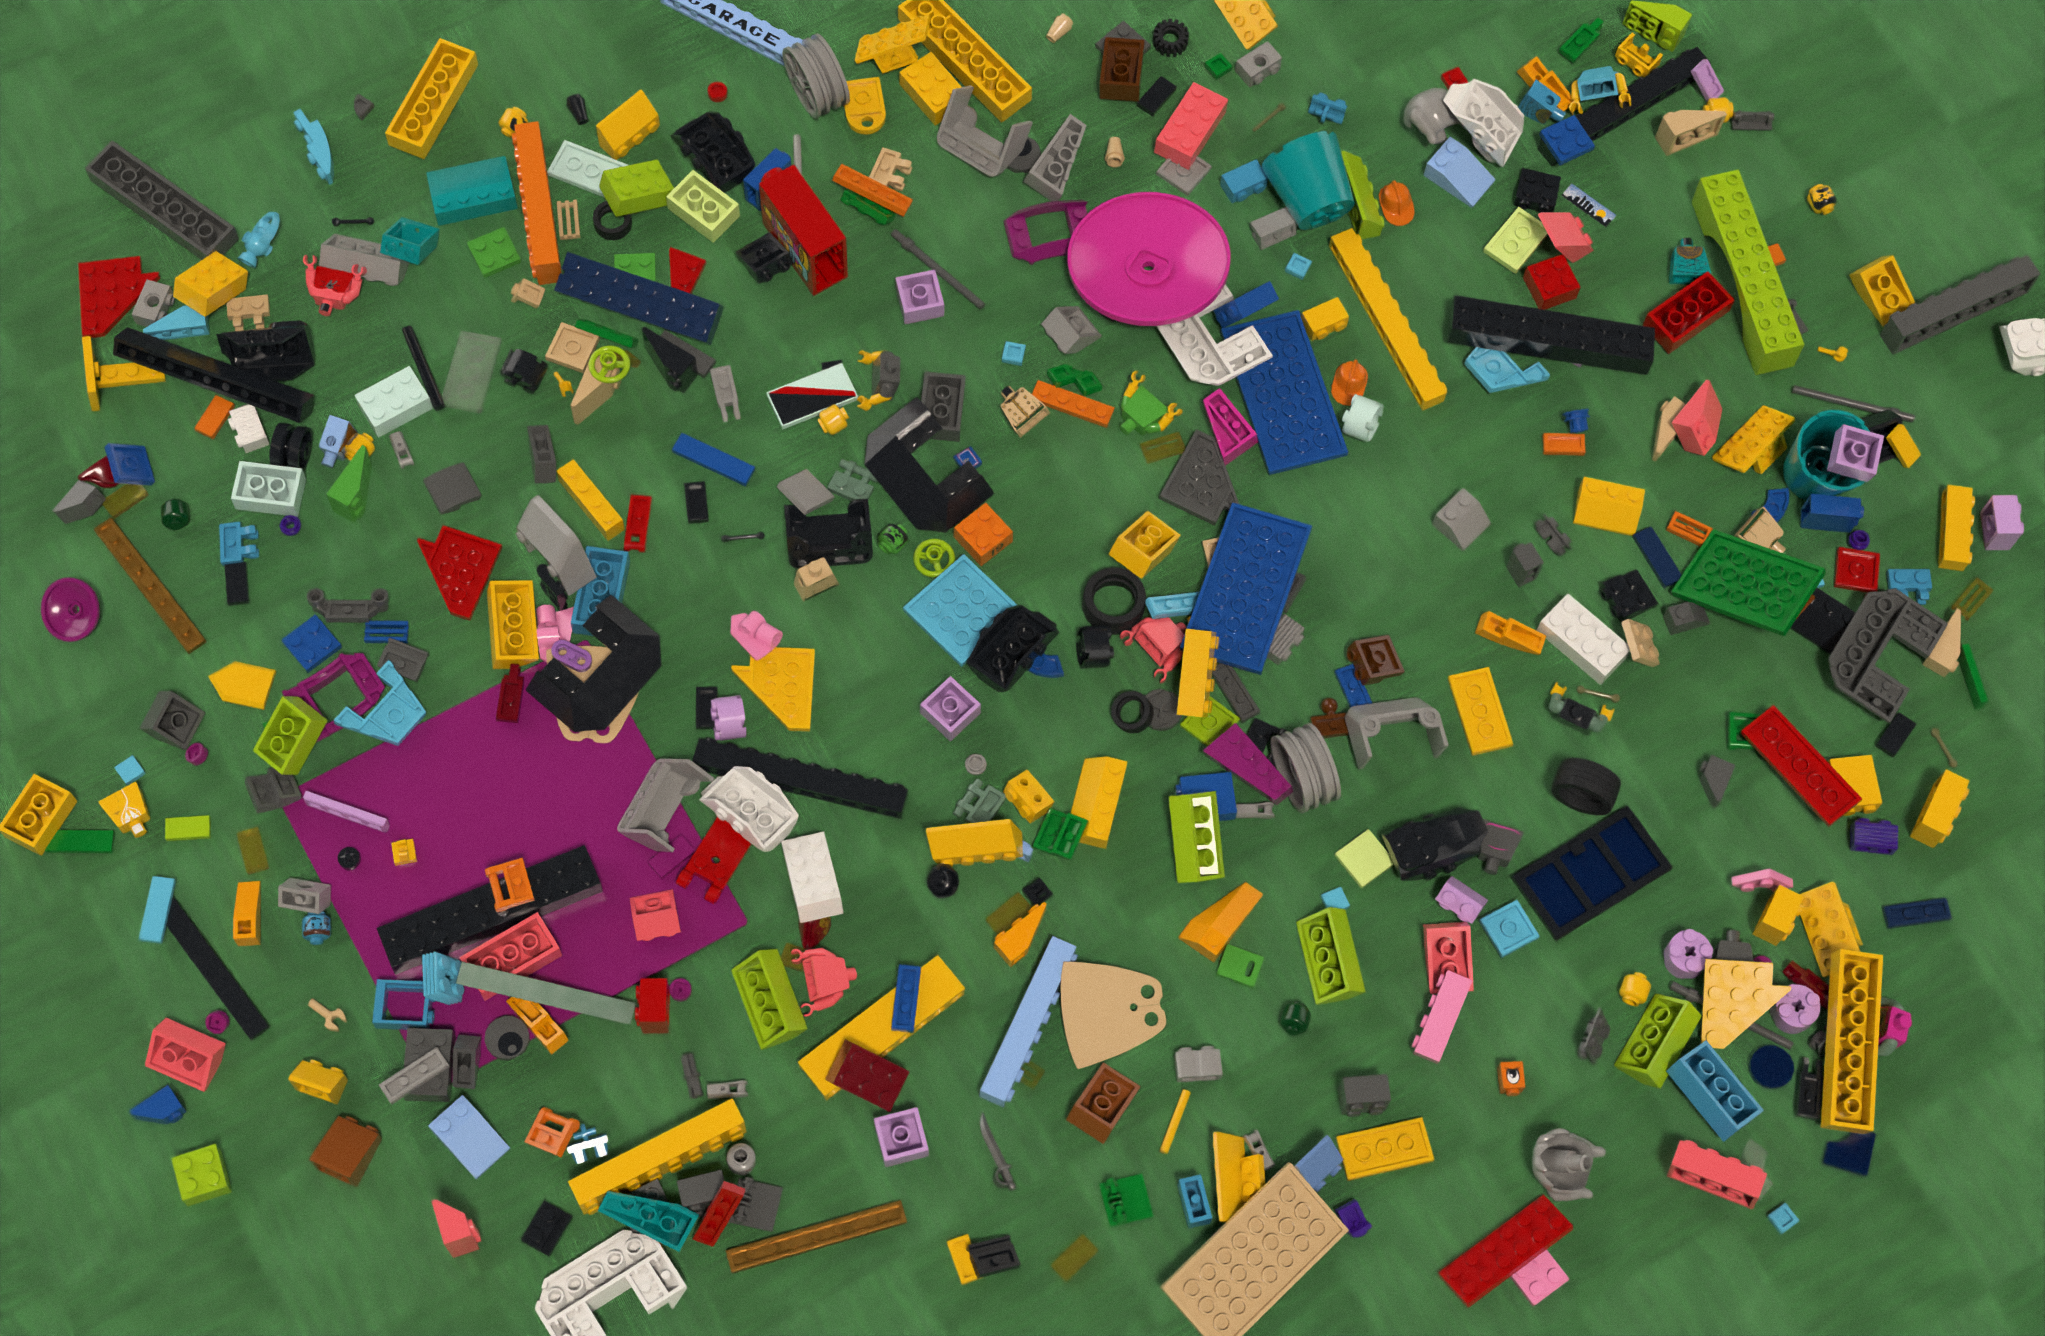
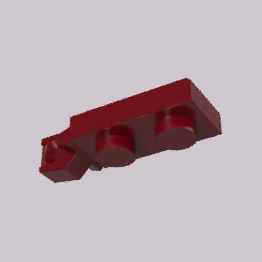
[496,664,524,723]
[1783,960,1829,1010]

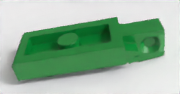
[1559,17,1604,64]
[840,188,896,225]

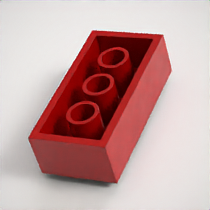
[1643,271,1735,354]

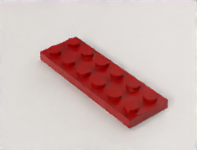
[1741,705,1862,827]
[1438,1194,1573,1308]

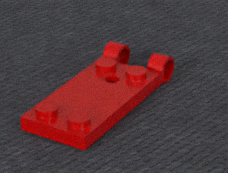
[676,817,752,905]

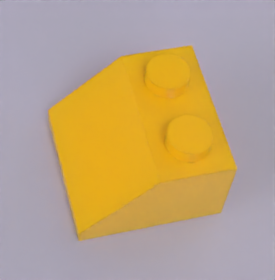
[288,1060,348,1105]

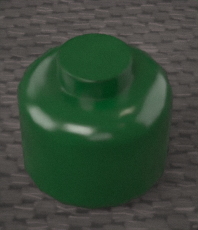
[161,498,189,530]
[1280,1002,1311,1036]

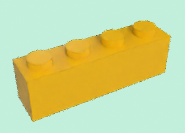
[556,459,625,541]
[1938,485,1975,571]

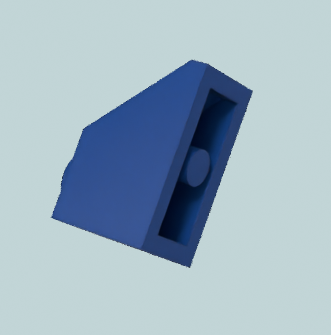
[129,1085,187,1125]

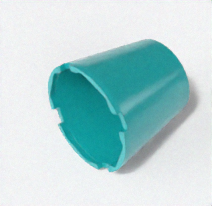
[1262,131,1355,230]
[1783,410,1870,501]

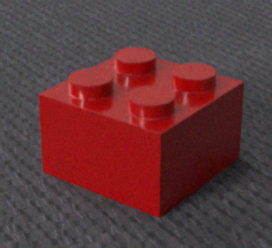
[1523,254,1581,310]
[635,978,670,1034]

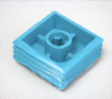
[422,951,464,1005]

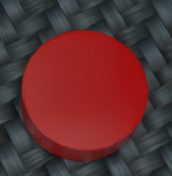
[707,82,728,102]

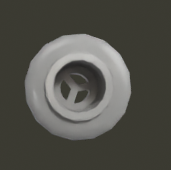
[726,1143,756,1175]

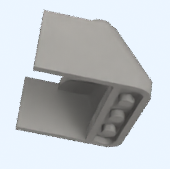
[937,85,1033,177]
[515,495,597,596]
[1345,697,1448,770]
[617,759,714,852]

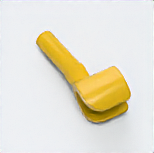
[1817,346,1848,362]
[553,372,574,397]

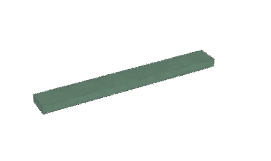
[456,961,636,1025]

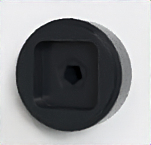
[338,847,361,870]

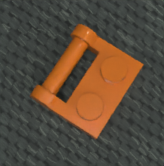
[485,858,535,912]
[524,1107,580,1158]

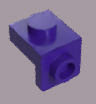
[1335,1199,1372,1238]

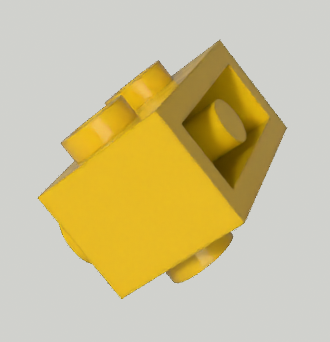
[1003,769,1055,824]

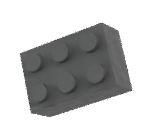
[921,372,966,442]
[403,1028,456,1102]

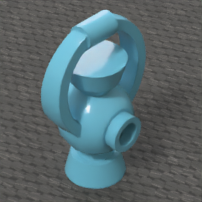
[237,212,280,268]

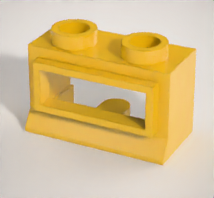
[1615,33,1663,77]

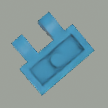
[219,522,259,566]
[1886,569,1932,605]

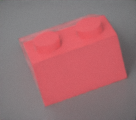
[1538,212,1594,263]
[1672,380,1722,456]
[1423,922,1474,994]

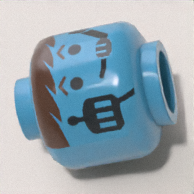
[302,911,331,945]

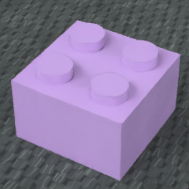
[895,270,944,324]
[1827,424,1884,482]
[1980,495,2024,550]
[920,676,981,742]
[874,1107,929,1168]

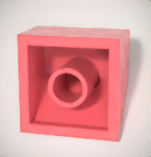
[630,889,681,941]

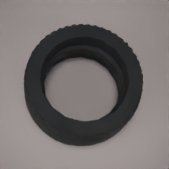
[1082,567,1146,635]
[1551,758,1621,816]

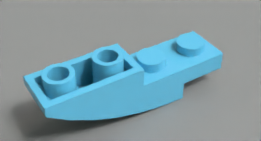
[293,109,334,185]

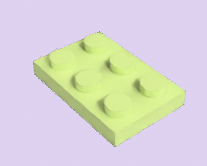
[1483,207,1548,274]

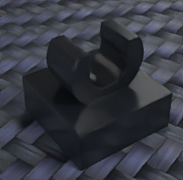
[1022,877,1053,906]

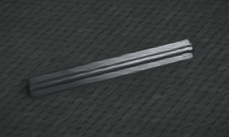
[402,325,445,411]

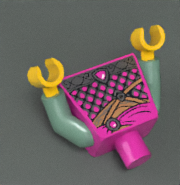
[1878,997,1912,1056]

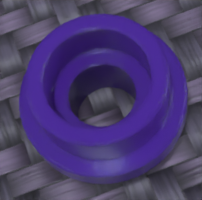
[280,515,301,536]
[1848,530,1870,550]

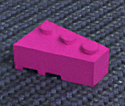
[1203,388,1258,466]

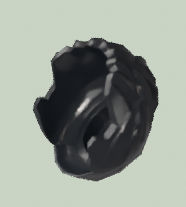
[926,863,960,899]

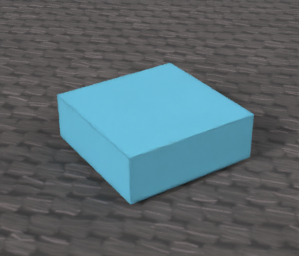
[1285,253,1312,280]
[1002,341,1026,366]
[114,755,146,786]
[1320,887,1350,909]
[1767,1203,1800,1235]

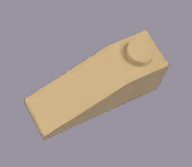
[1652,396,1686,462]
[1922,608,1961,678]

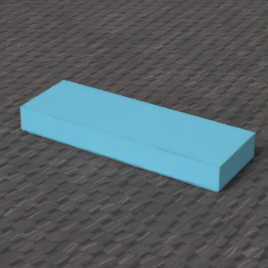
[1145,592,1200,619]
[139,876,176,944]

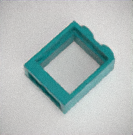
[380,217,440,265]

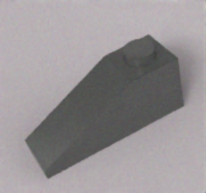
[527,425,556,484]

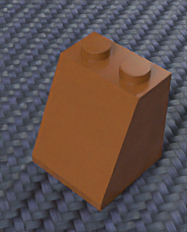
[309,1116,382,1188]

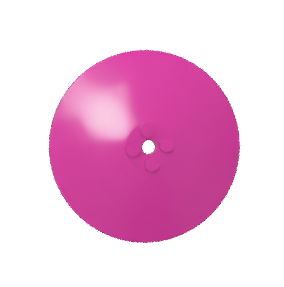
[1067,192,1231,326]

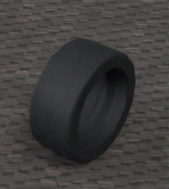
[593,201,632,241]
[1111,691,1154,734]

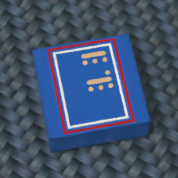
[953,446,982,469]

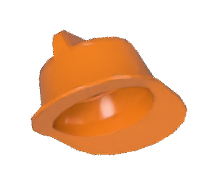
[1379,180,1415,226]
[1331,359,1368,406]

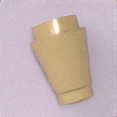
[1046,13,1073,43]
[1105,137,1125,167]

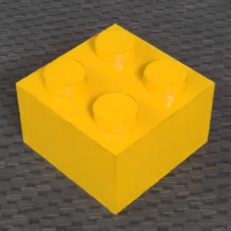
[1752,885,1804,946]

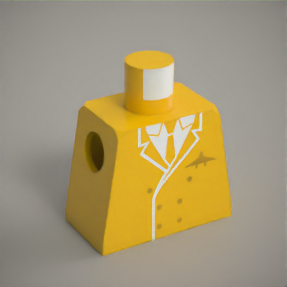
[98,782,151,838]

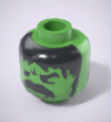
[877,524,908,555]

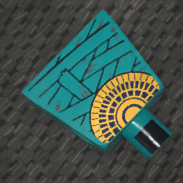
[1669,238,1711,284]

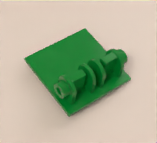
[1099,1174,1154,1228]

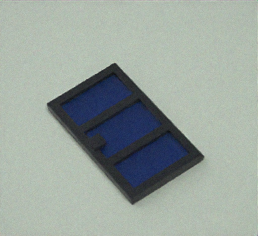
[1511,805,1673,941]

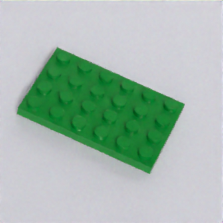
[1671,529,1826,637]

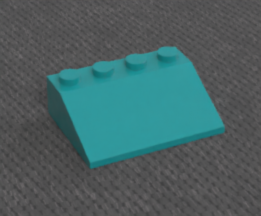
[426,156,518,226]

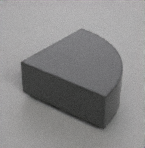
[354,94,375,121]

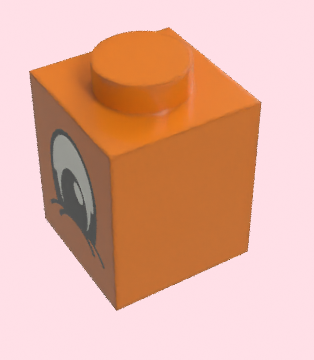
[1497,1061,1525,1096]

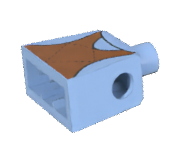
[319,415,358,468]

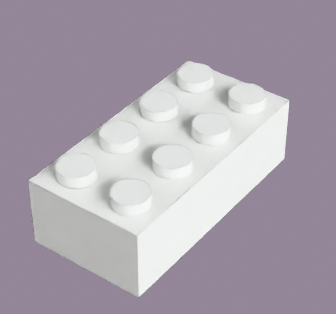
[1536,594,1630,685]
[781,832,843,923]

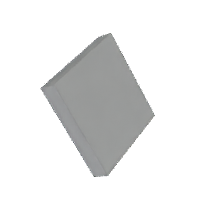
[1156,156,1212,196]
[777,469,835,515]

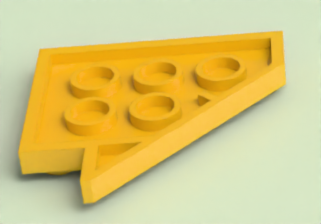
[731,647,815,732]
[1701,958,1791,1049]

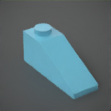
[143,305,210,340]

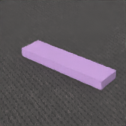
[303,791,390,833]

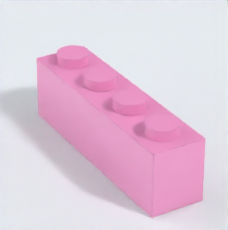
[1411,970,1473,1064]

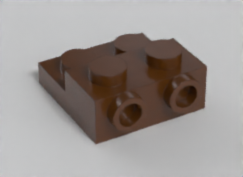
[1347,635,1405,686]

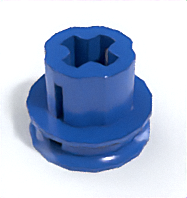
[1563,409,1591,433]

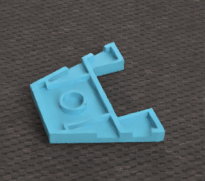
[1464,347,1550,393]
[334,660,426,746]

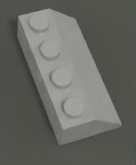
[319,234,410,286]

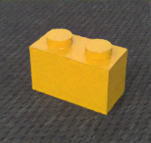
[1301,297,1349,341]

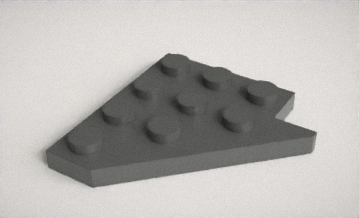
[1159,429,1239,526]

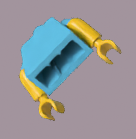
[1569,66,1631,116]

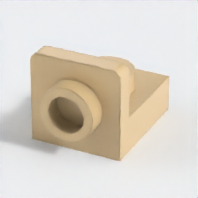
[510,278,545,309]

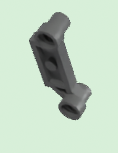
[307,588,389,623]

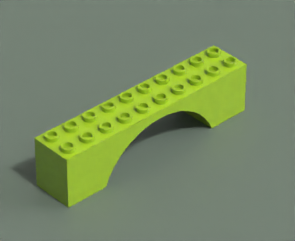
[1692,169,1805,375]

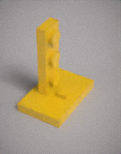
[82,336,166,411]

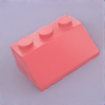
[145,1018,226,1092]
[432,1199,481,1258]

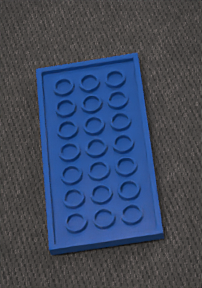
[1220,310,1348,475]
[1180,502,1312,675]

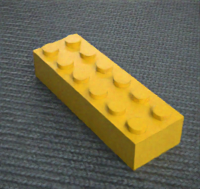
[385,38,478,159]

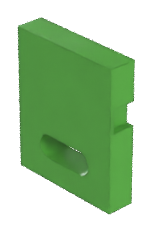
[1216,944,1264,989]

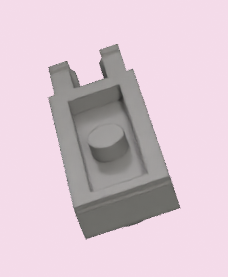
[710,365,741,422]

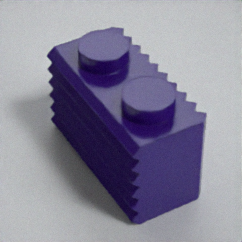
[1850,818,1898,855]

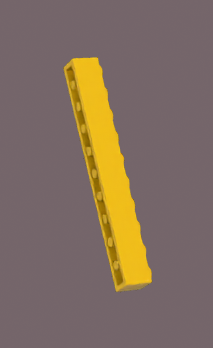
[1329,228,1447,411]

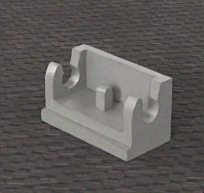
[1250,207,1296,250]

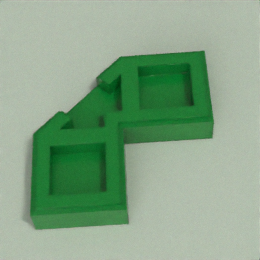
[1047,364,1103,396]

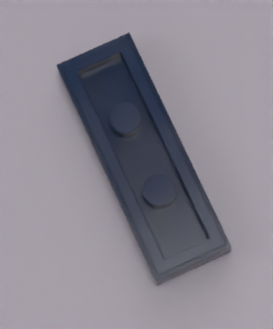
[1632,526,1682,589]
[1882,898,1952,929]

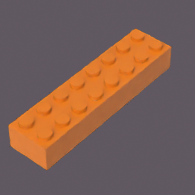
[512,121,562,285]

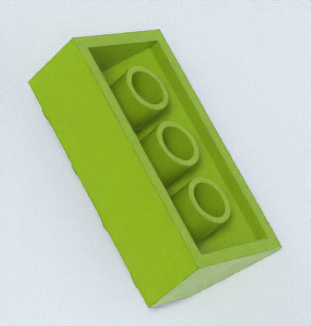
[1341,151,1384,239]
[1169,791,1225,883]
[1296,907,1366,1005]
[731,949,808,1050]
[1614,994,1702,1089]

